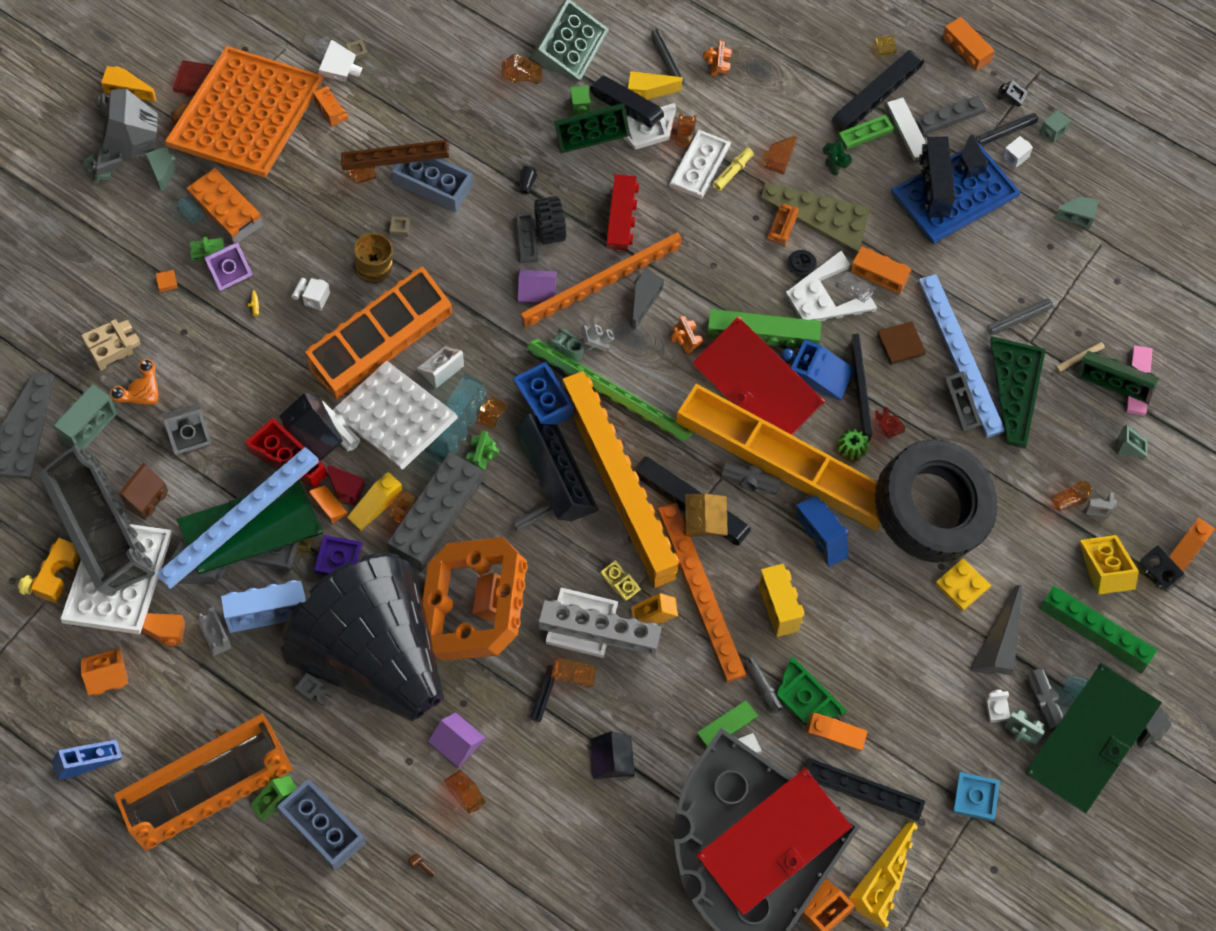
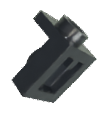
[997,80,1028,107]

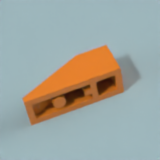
[1169,518,1215,575]
[141,613,185,646]
[804,713,868,751]

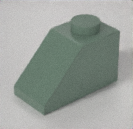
[146,146,176,191]
[1055,197,1098,228]

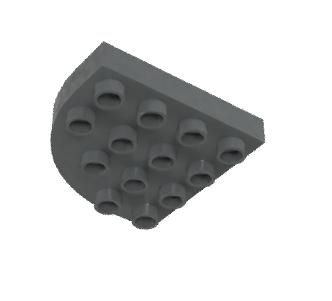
[673,728,861,931]

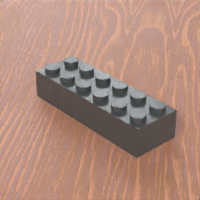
[387,452,484,571]

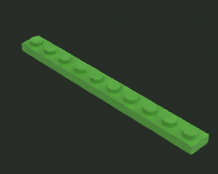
[527,339,694,441]

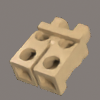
[81,319,141,371]

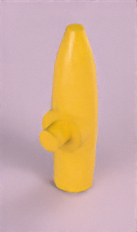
[248,290,259,317]

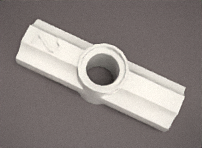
[322,401,360,452]

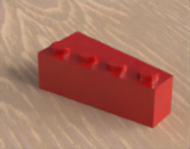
[607,174,639,251]
[244,418,328,488]

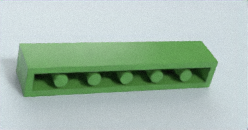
[707,309,821,348]

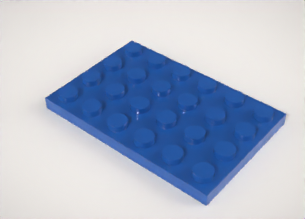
[891,142,1020,244]

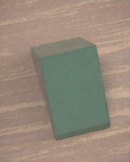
[1117,425,1148,458]

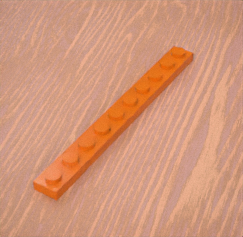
[521,232,682,328]
[658,503,746,683]

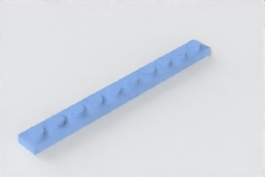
[918,274,1005,438]
[156,447,319,589]

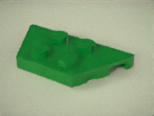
[776,656,847,726]

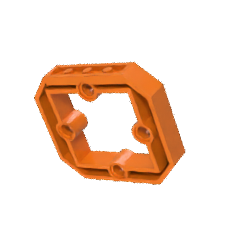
[423,537,528,661]

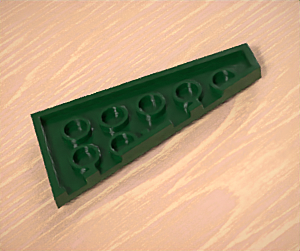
[990,336,1046,449]

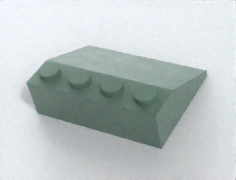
[530,0,609,82]

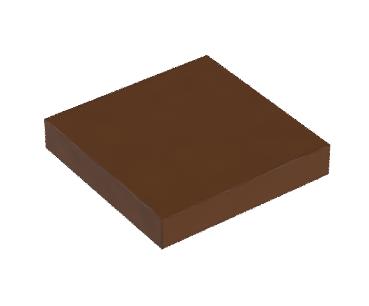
[877,321,926,365]

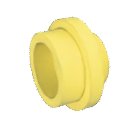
[18,575,33,595]

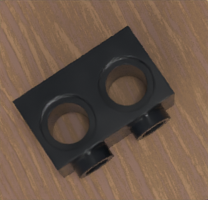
[1140,545,1185,592]

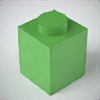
[570,86,590,115]

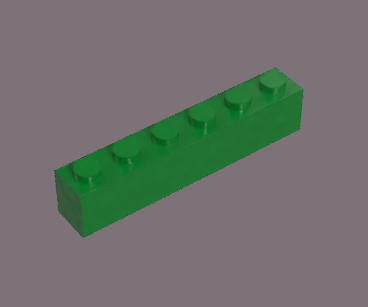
[1039,585,1157,673]

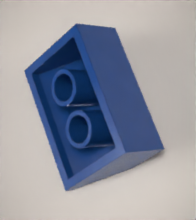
[513,362,574,424]

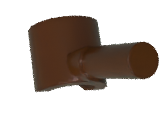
[408,854,435,877]

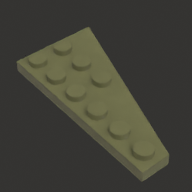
[761,183,870,255]

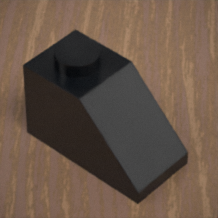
[958,135,988,179]

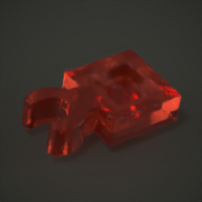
[874,406,905,439]

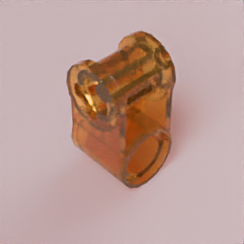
[676,113,697,148]

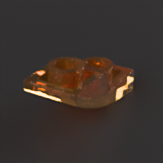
[552,658,597,687]

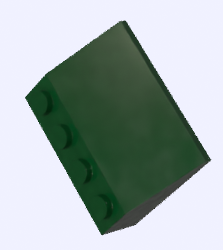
[554,103,631,153]

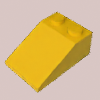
[1080,535,1139,595]

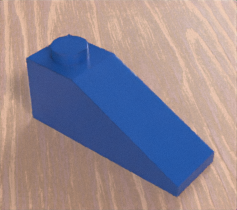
[51,739,122,780]

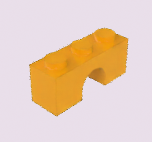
[31,538,81,604]

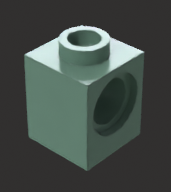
[1040,110,1071,142]

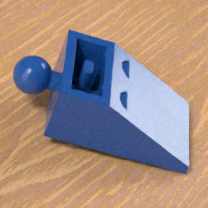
[780,339,855,401]

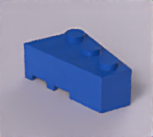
[796,495,849,567]

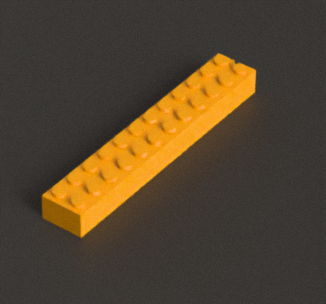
[563,371,679,588]
[675,384,881,532]

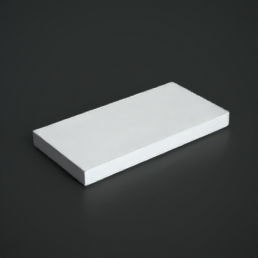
[669,129,731,199]

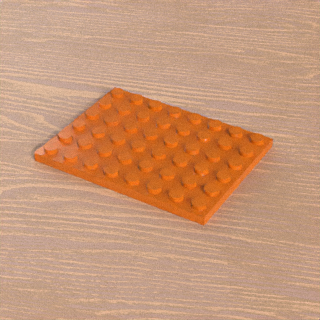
[165,46,324,178]

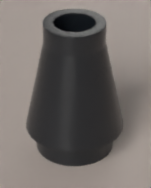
[519,166,538,194]

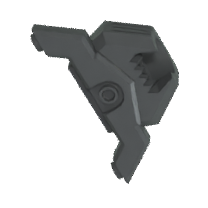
[92,89,158,176]

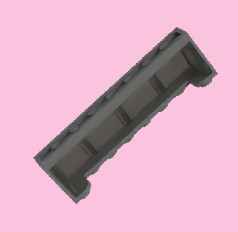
[38,445,155,596]

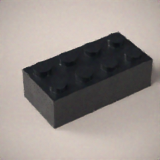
[919,136,955,218]

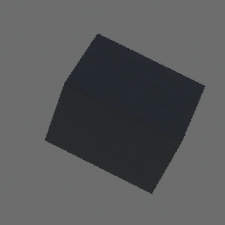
[591,731,635,779]

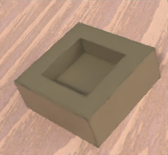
[346,39,368,61]
[390,216,410,237]

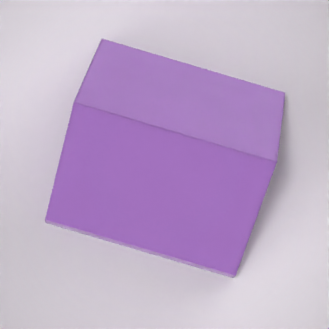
[204,242,253,291]
[518,269,557,304]
[428,712,486,768]

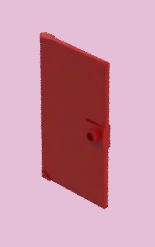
[692,316,826,435]
[696,768,852,915]

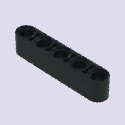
[590,75,664,128]

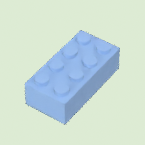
[221,580,306,633]

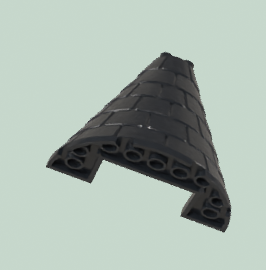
[281,553,444,721]

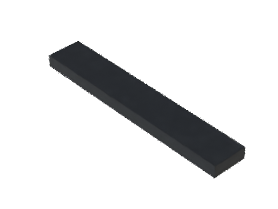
[850,334,873,442]
[806,758,925,821]

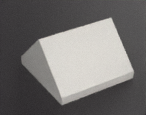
[417,346,464,388]

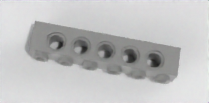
[539,600,662,656]

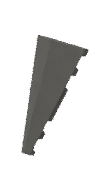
[971,585,1022,675]

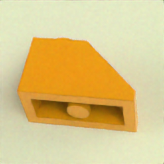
[631,593,678,624]

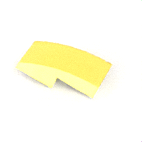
[599,560,641,602]

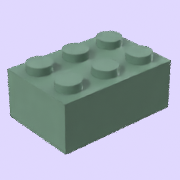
[54,384,117,450]

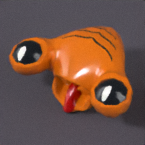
[110,359,158,405]

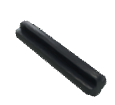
[531,665,558,722]

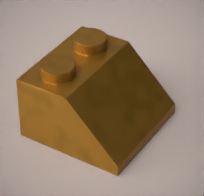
[685,494,728,537]

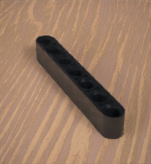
[832,49,924,131]
[632,456,751,546]

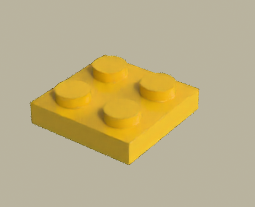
[935,558,991,612]

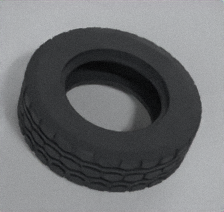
[875,439,998,563]

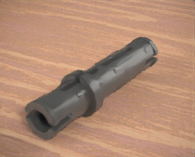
[743,657,783,714]

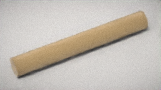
[1055,342,1105,373]

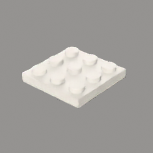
[546,588,618,658]

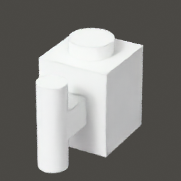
[291,278,330,311]

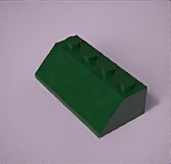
[1078,351,1159,405]

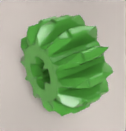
[837,428,870,461]

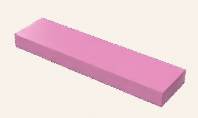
[1126,345,1153,416]

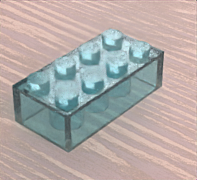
[428,374,487,459]

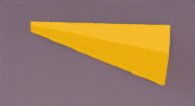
[849,822,918,928]

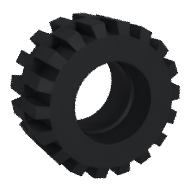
[534,196,567,245]

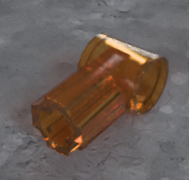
[1052,481,1092,512]

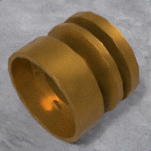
[354,233,393,282]

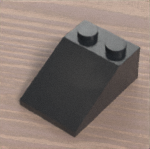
[279,393,343,461]

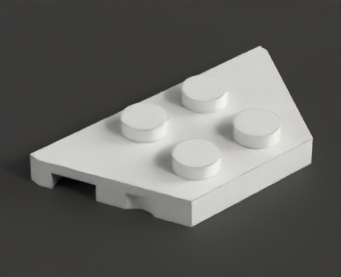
[623,103,676,150]

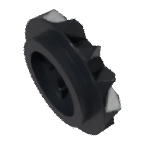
[787,250,817,277]

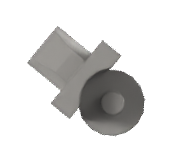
[580,324,614,351]

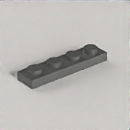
[915,95,986,135]

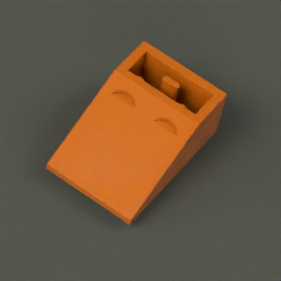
[800,879,855,931]

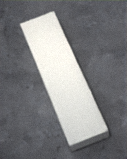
[886,98,925,161]

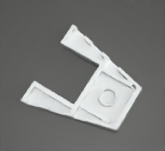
[786,251,877,321]

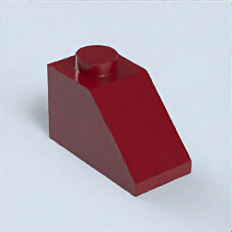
[327,465,365,506]

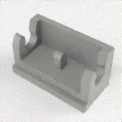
[198,607,232,656]

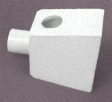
[318,40,362,82]

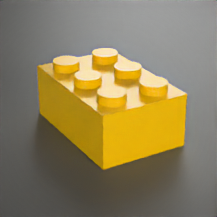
[758,563,804,637]

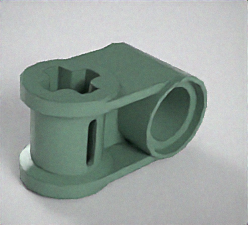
[548,328,584,362]

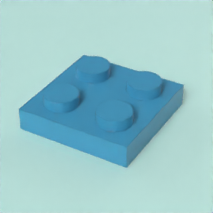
[953,772,1000,822]

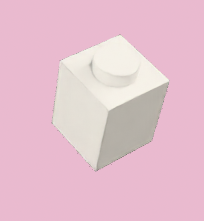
[1002,136,1033,168]

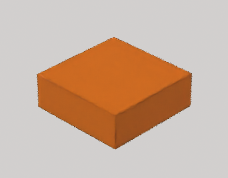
[156,270,178,292]

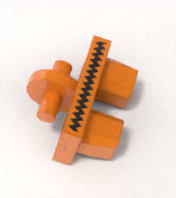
[703,40,732,76]
[670,316,703,355]

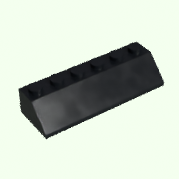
[515,414,599,522]

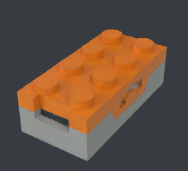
[186,168,263,244]

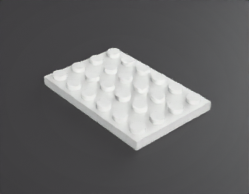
[332,361,458,470]
[61,519,172,634]

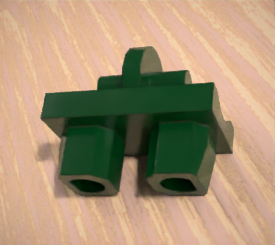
[822,140,852,176]

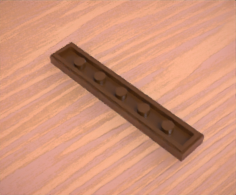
[341,139,449,171]

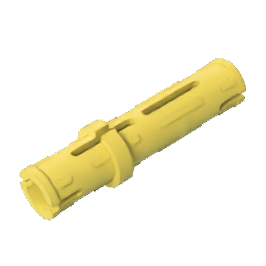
[712,147,754,191]

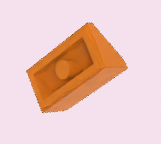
[309,485,348,524]

